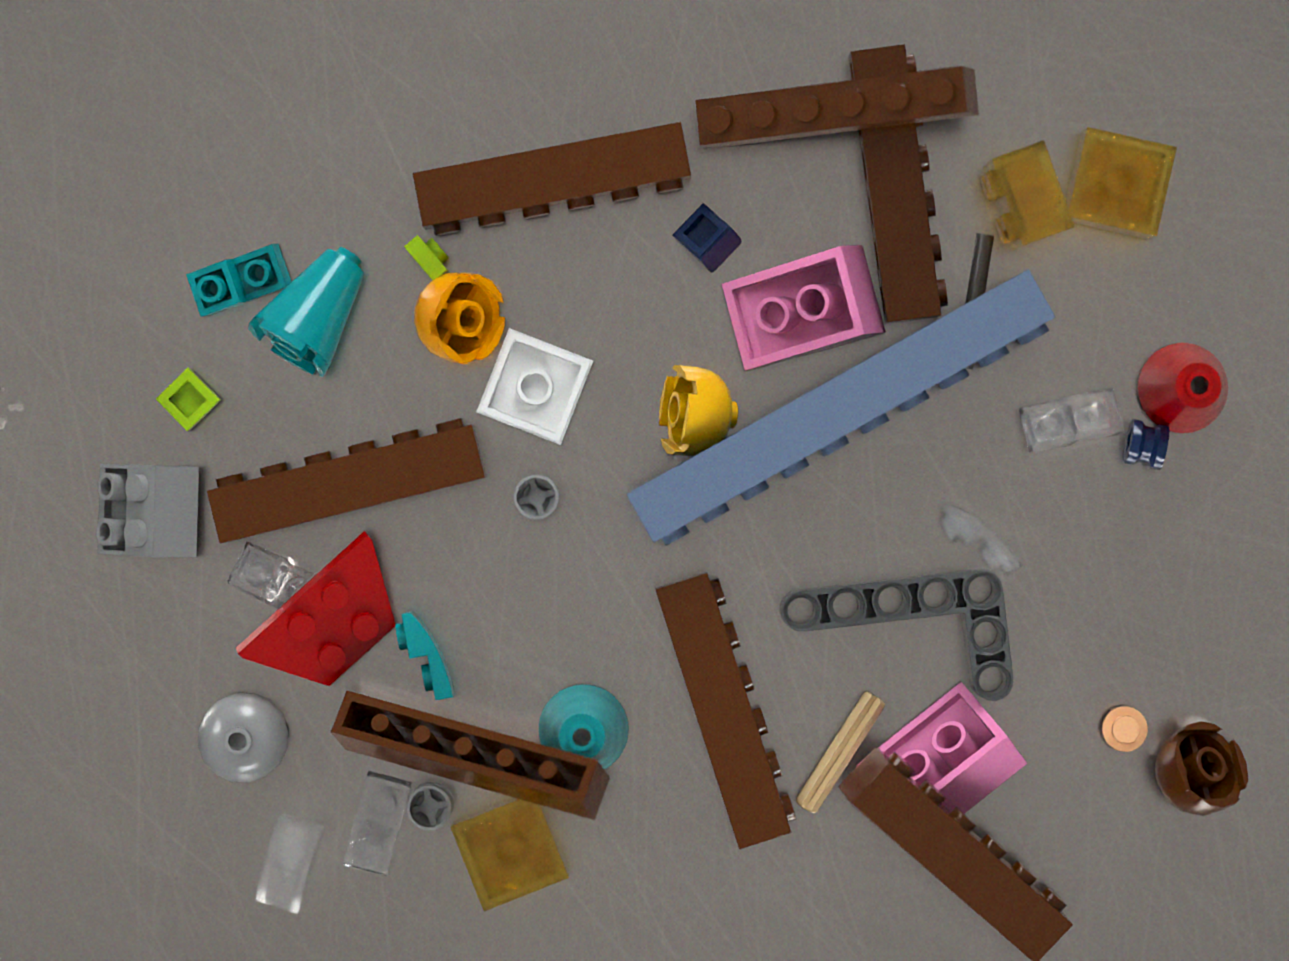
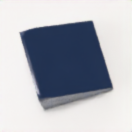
[672,203,742,272]

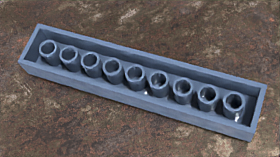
[626,269,1055,546]

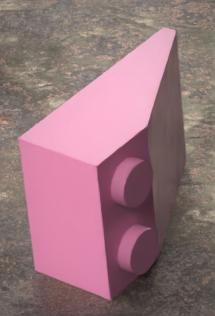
[722,245,886,371]

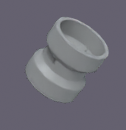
[513,475,560,520]
[407,782,454,830]

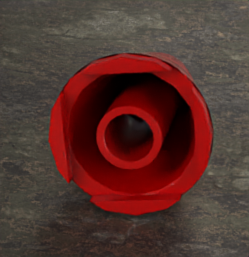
[1137,343,1228,433]

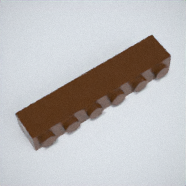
[848,44,948,324]
[695,66,979,148]
[413,122,691,236]
[207,418,487,544]
[655,572,796,850]
[331,690,610,820]
[838,747,1073,961]

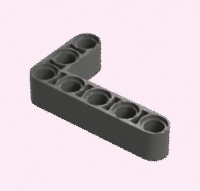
[780,569,1013,701]

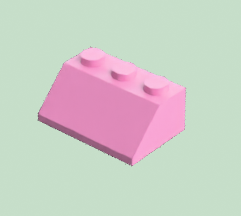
[856,682,1027,813]

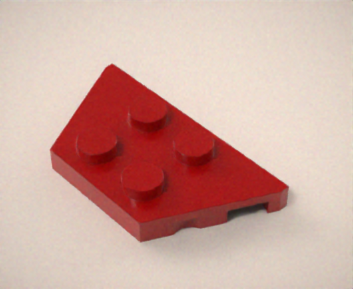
[236,531,396,686]

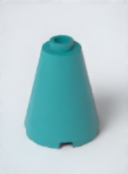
[248,247,364,377]
[539,685,629,770]

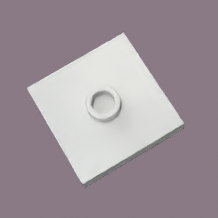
[477,328,594,445]

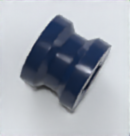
[1123,419,1170,470]

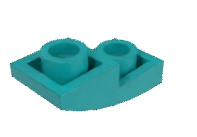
[186,243,292,317]
[395,611,455,700]

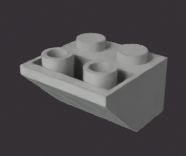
[96,464,199,557]

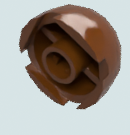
[1155,721,1248,816]

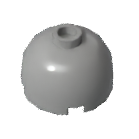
[198,693,289,783]

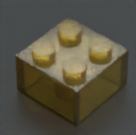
[1061,127,1177,240]
[980,140,1075,251]
[450,797,570,912]

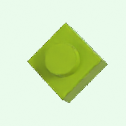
[404,235,449,280]
[156,368,221,432]

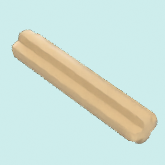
[796,692,885,813]

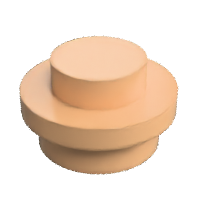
[1102,706,1148,752]

